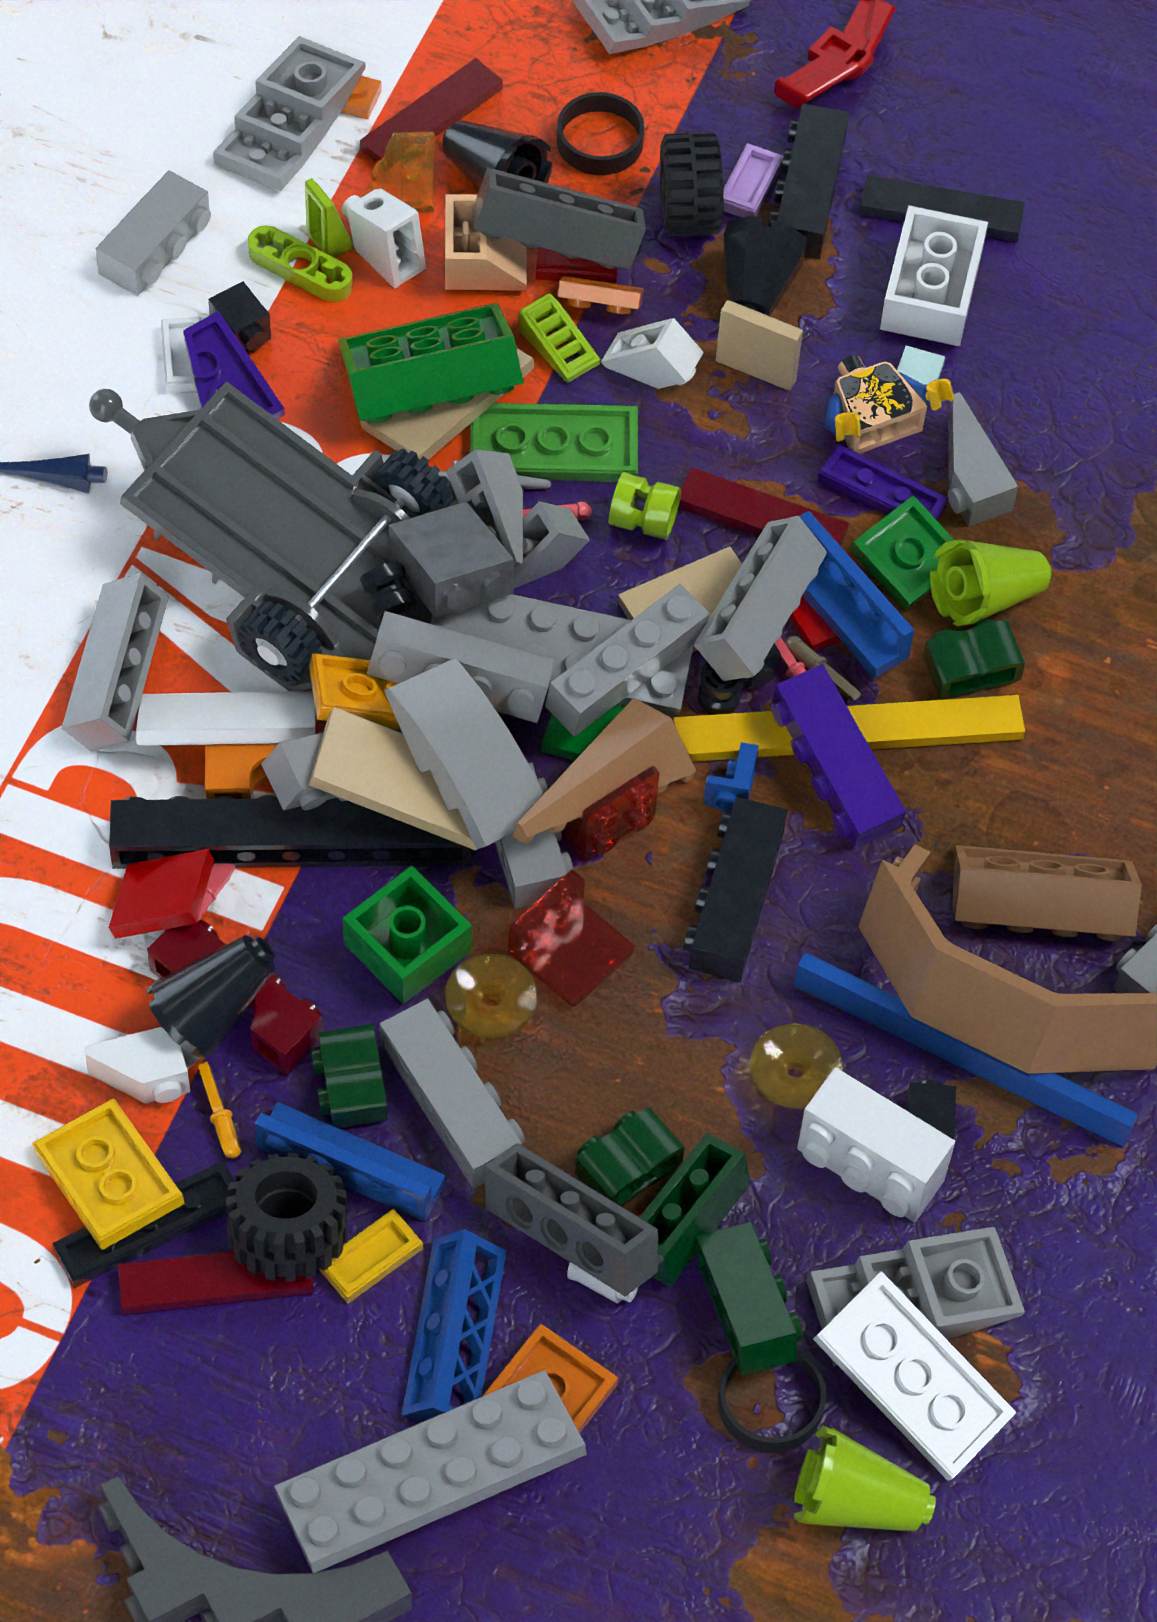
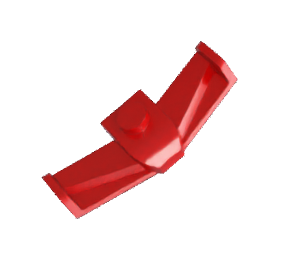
[774,0,896,109]

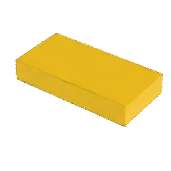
[319,1209,423,1304]

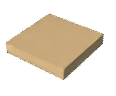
[716,300,803,391]

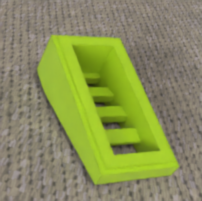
[304,178,353,257]
[518,293,600,384]

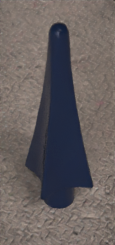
[0,453,108,494]

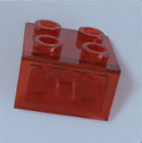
[561,766,659,861]
[508,869,634,1007]

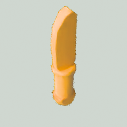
[198,1061,242,1159]

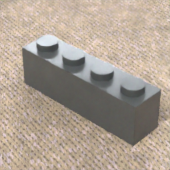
[472,167,646,270]

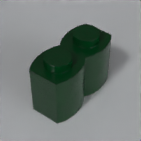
[923,619,1025,700]
[311,1024,388,1128]
[575,1107,685,1207]

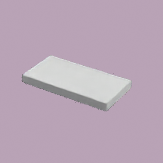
[136,691,316,746]
[813,1271,1016,1481]

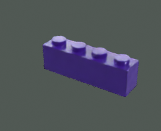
[770,664,906,849]

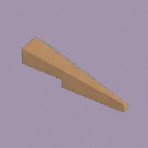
[513,698,696,844]

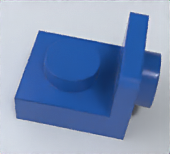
[704,742,758,812]

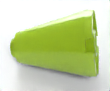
[930,539,1052,626]
[794,1426,936,1532]

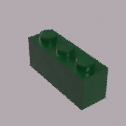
[639,1132,751,1287]
[696,1222,803,1376]

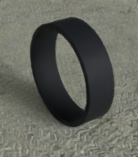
[557,92,645,175]
[718,1349,826,1453]

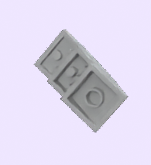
[572,0,751,54]
[213,36,366,191]
[384,658,543,849]
[806,1227,1025,1366]

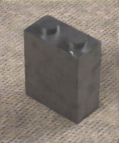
[389,501,514,618]

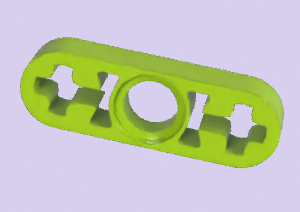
[248,225,353,302]

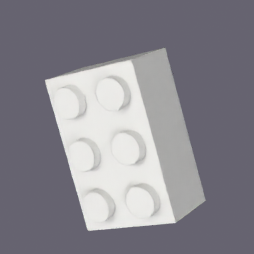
[880,205,988,346]
[797,1067,956,1222]

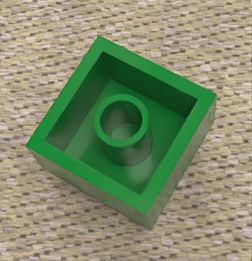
[343,865,472,1004]

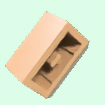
[445,194,527,291]

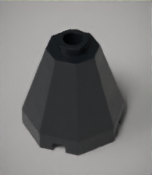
[723,216,807,316]

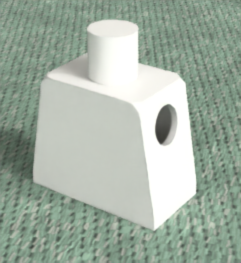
[342,189,426,288]

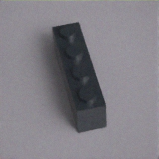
[768,104,849,259]
[683,796,788,982]

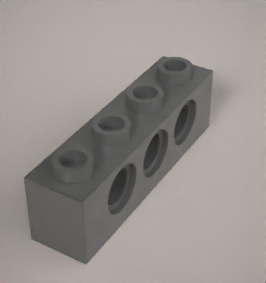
[484,1143,658,1297]

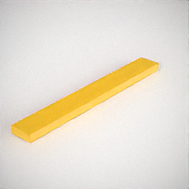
[673,695,1025,762]

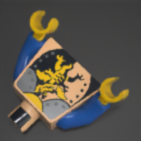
[824,355,955,454]

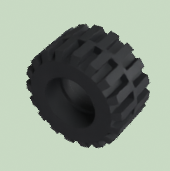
[660,132,724,236]
[226,1153,347,1282]

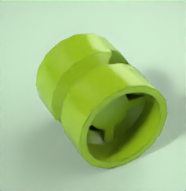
[608,472,681,540]

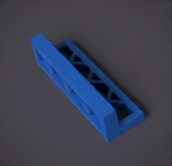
[799,511,914,679]
[255,1102,446,1222]
[401,1229,506,1423]

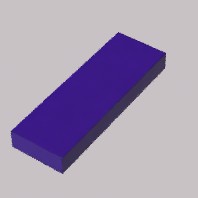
[817,444,949,521]

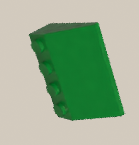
[338,302,524,423]

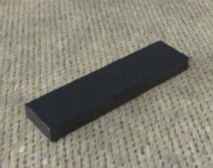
[860,175,1025,242]
[52,1161,235,1288]

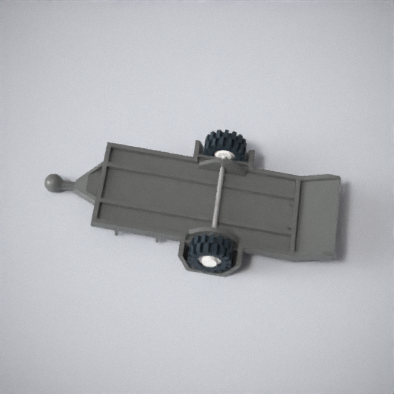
[89,381,505,719]

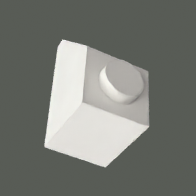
[601,318,704,389]
[83,1027,190,1104]

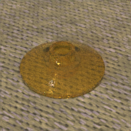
[445,954,537,1038]
[750,1023,843,1109]

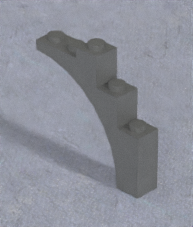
[98,1476,412,1622]

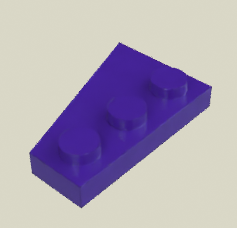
[183,311,285,419]

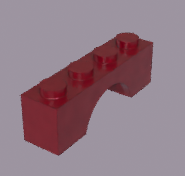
[147,920,323,1076]

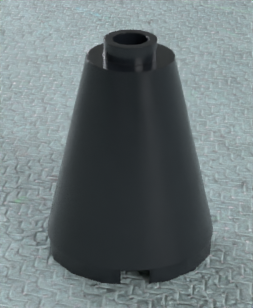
[442,120,552,189]
[146,935,276,1059]

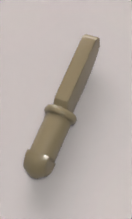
[785,636,861,702]

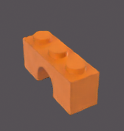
[205,743,338,799]

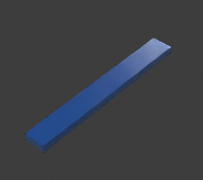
[794,953,1138,1147]

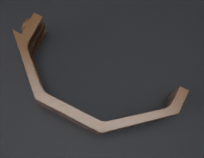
[858,844,1157,1074]

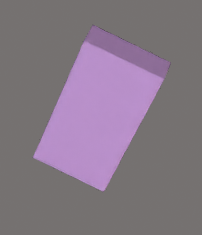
[723,143,783,218]

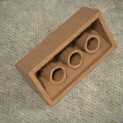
[952,845,1142,941]

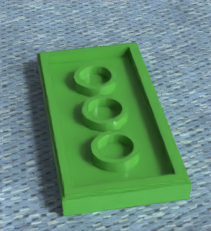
[470,403,638,482]

